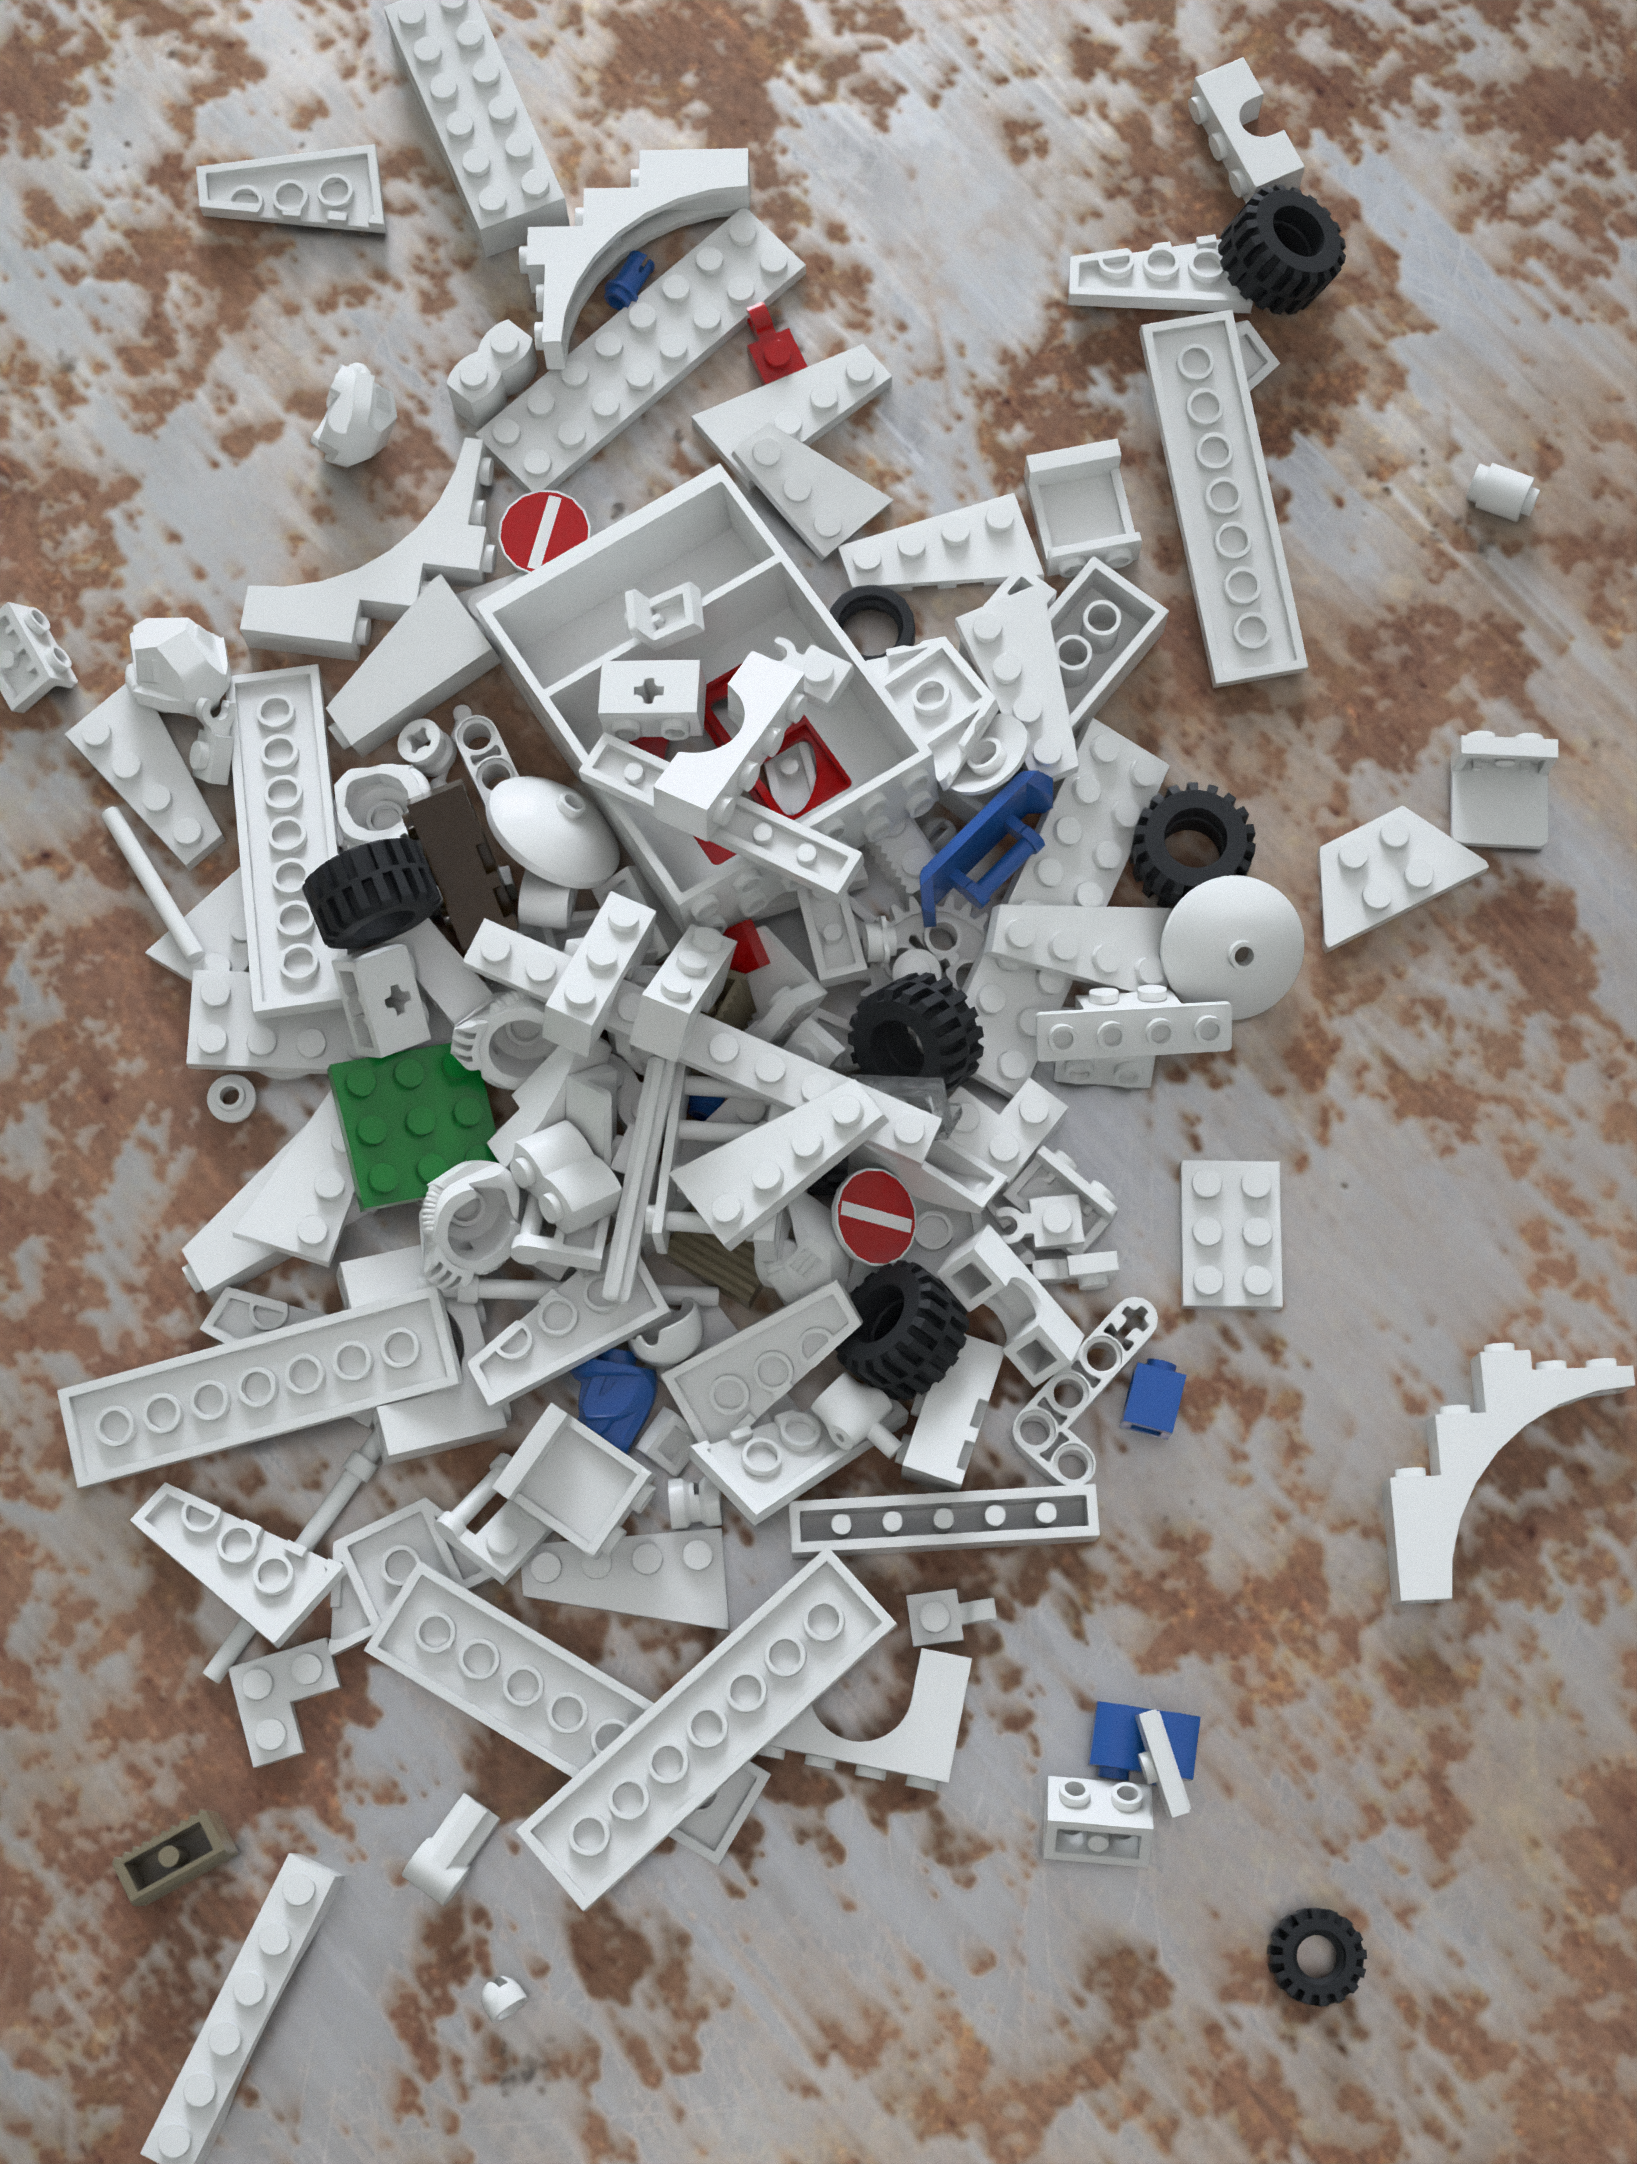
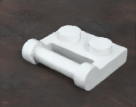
[510,1188,611,1272]
[434,1453,554,1585]

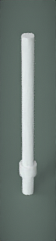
[417,1274,719,1307]
[203,1429,381,1684]

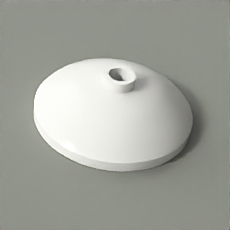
[486,776,620,889]
[1160,875,1304,1020]

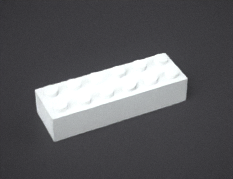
[384,0,570,258]
[937,556,1169,824]

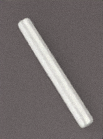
[602,1056,677,1303]

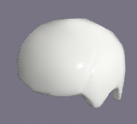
[627,1297,704,1366]

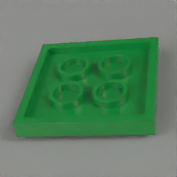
[327,1042,500,1213]

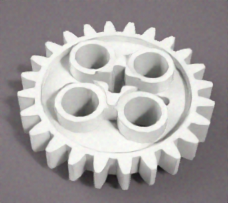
[858,894,989,1050]

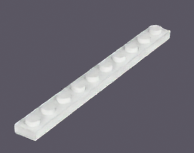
[462,918,943,1168]

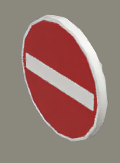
[498,490,591,575]
[832,1168,917,1267]

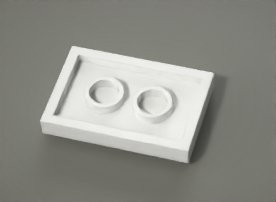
[1179,1160,1283,1310]

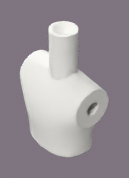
[811,1372,903,1459]

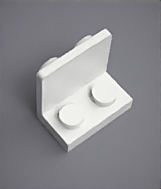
[745,925,828,1048]

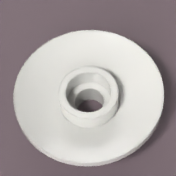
[949,714,1030,796]

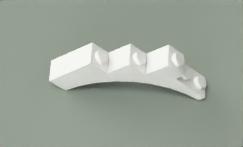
[519,148,750,369]
[240,437,497,661]
[1381,1343,1635,1605]

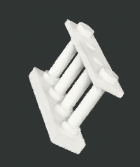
[645,1061,790,1262]

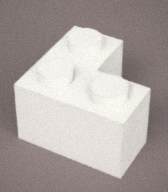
[936,1077,1068,1193]

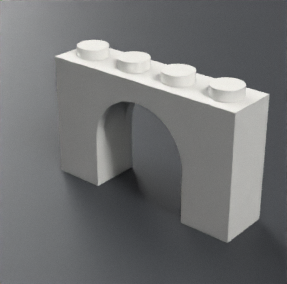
[336,1245,511,1466]
[757,1648,972,1792]

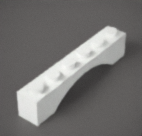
[140,1853,345,2164]

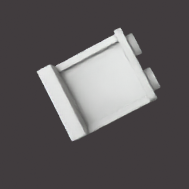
[1024,439,1142,577]
[491,1403,657,1560]

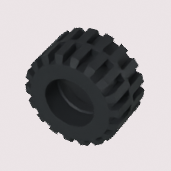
[1218,185,1346,315]
[1130,782,1256,908]
[302,838,442,949]
[848,972,984,1107]
[834,1260,969,1400]

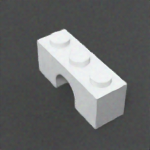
[1188,57,1305,203]
[542,891,657,1057]
[628,923,737,1063]
[937,1223,1085,1388]

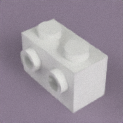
[1043,1776,1154,1868]

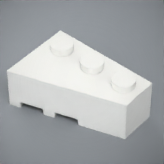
[895,1334,1004,1492]

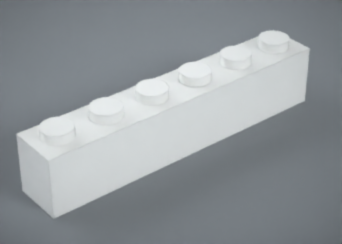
[789,1484,1100,1559]

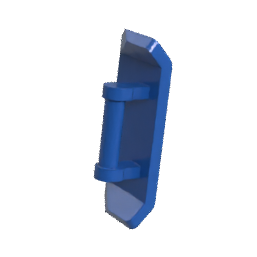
[920,770,1054,928]

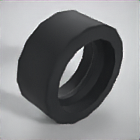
[829,585,915,661]

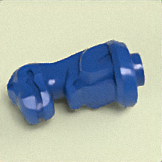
[569,1348,658,1456]

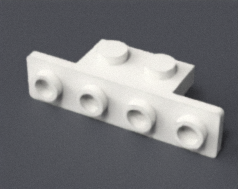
[1036,985,1232,1062]

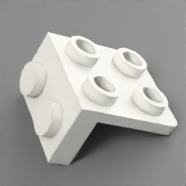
[1451,731,1558,849]

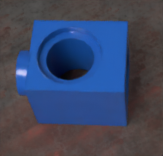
[1119,1358,1187,1440]

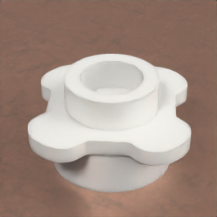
[862,915,897,969]

